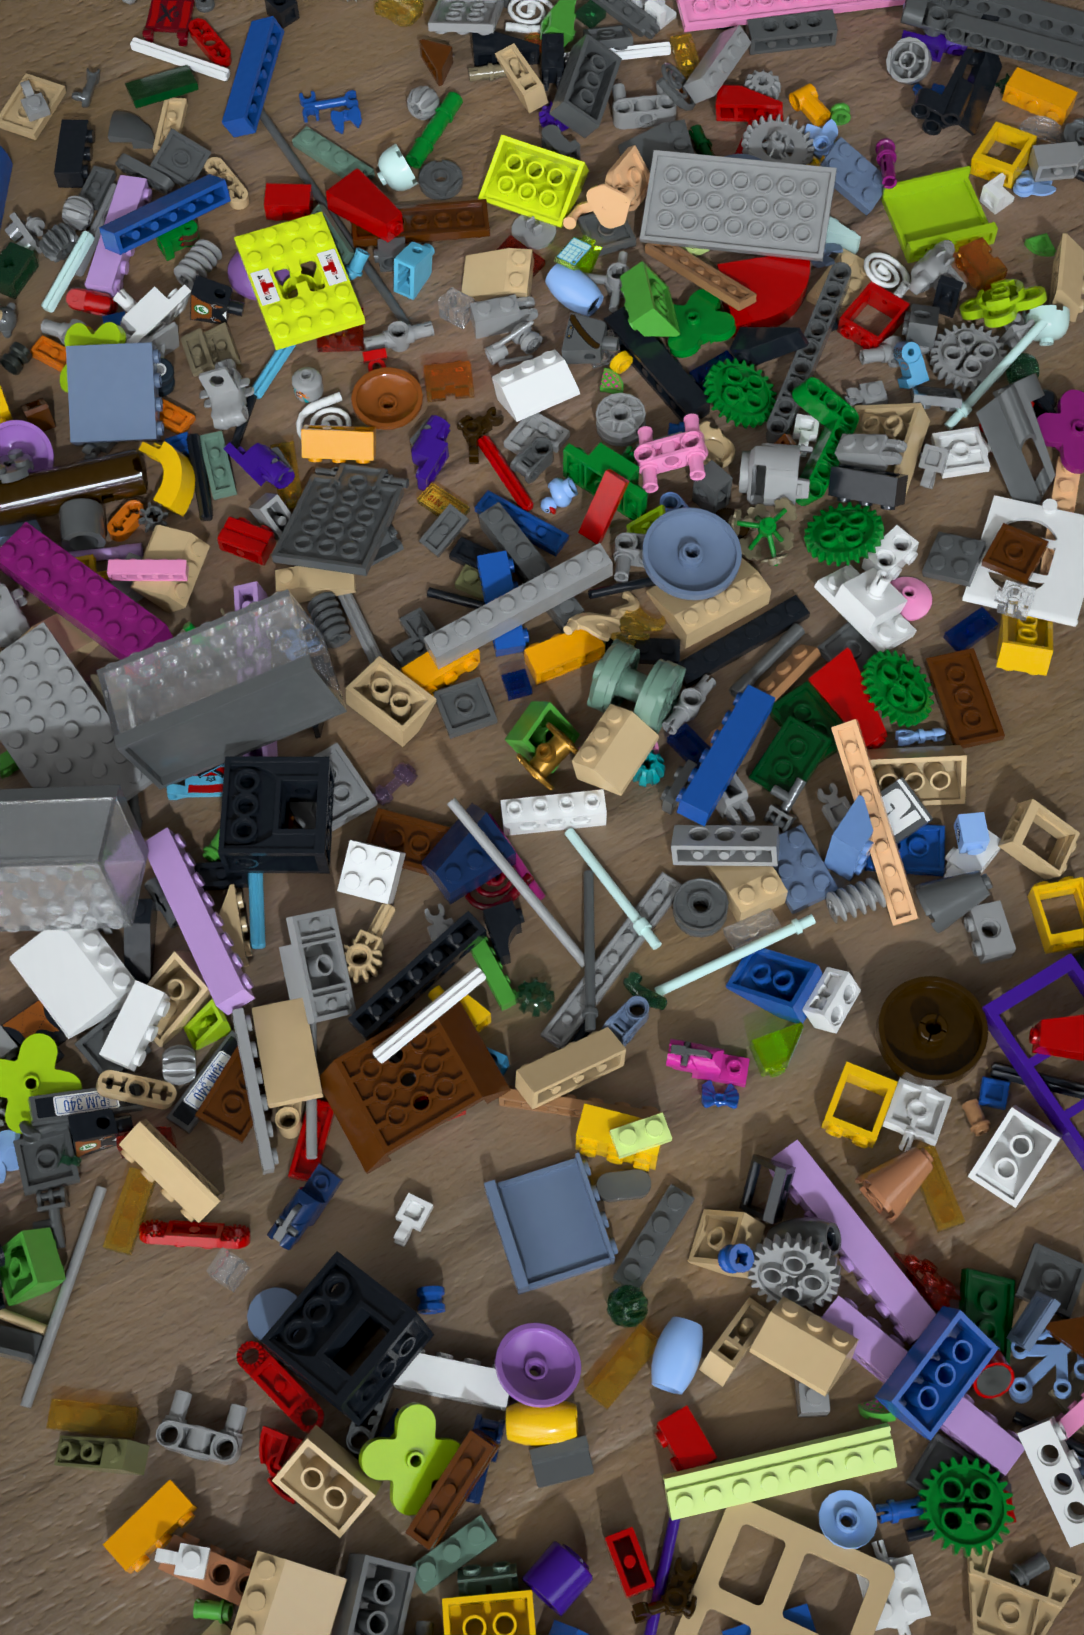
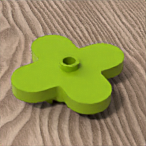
[959,279,1047,328]
[59,322,126,393]
[0,1033,83,1134]
[359,1402,460,1516]

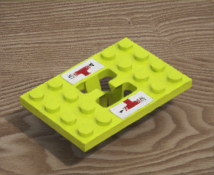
[234,212,365,350]

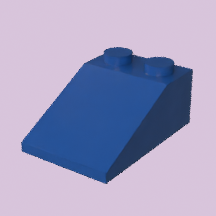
[726,948,823,1025]

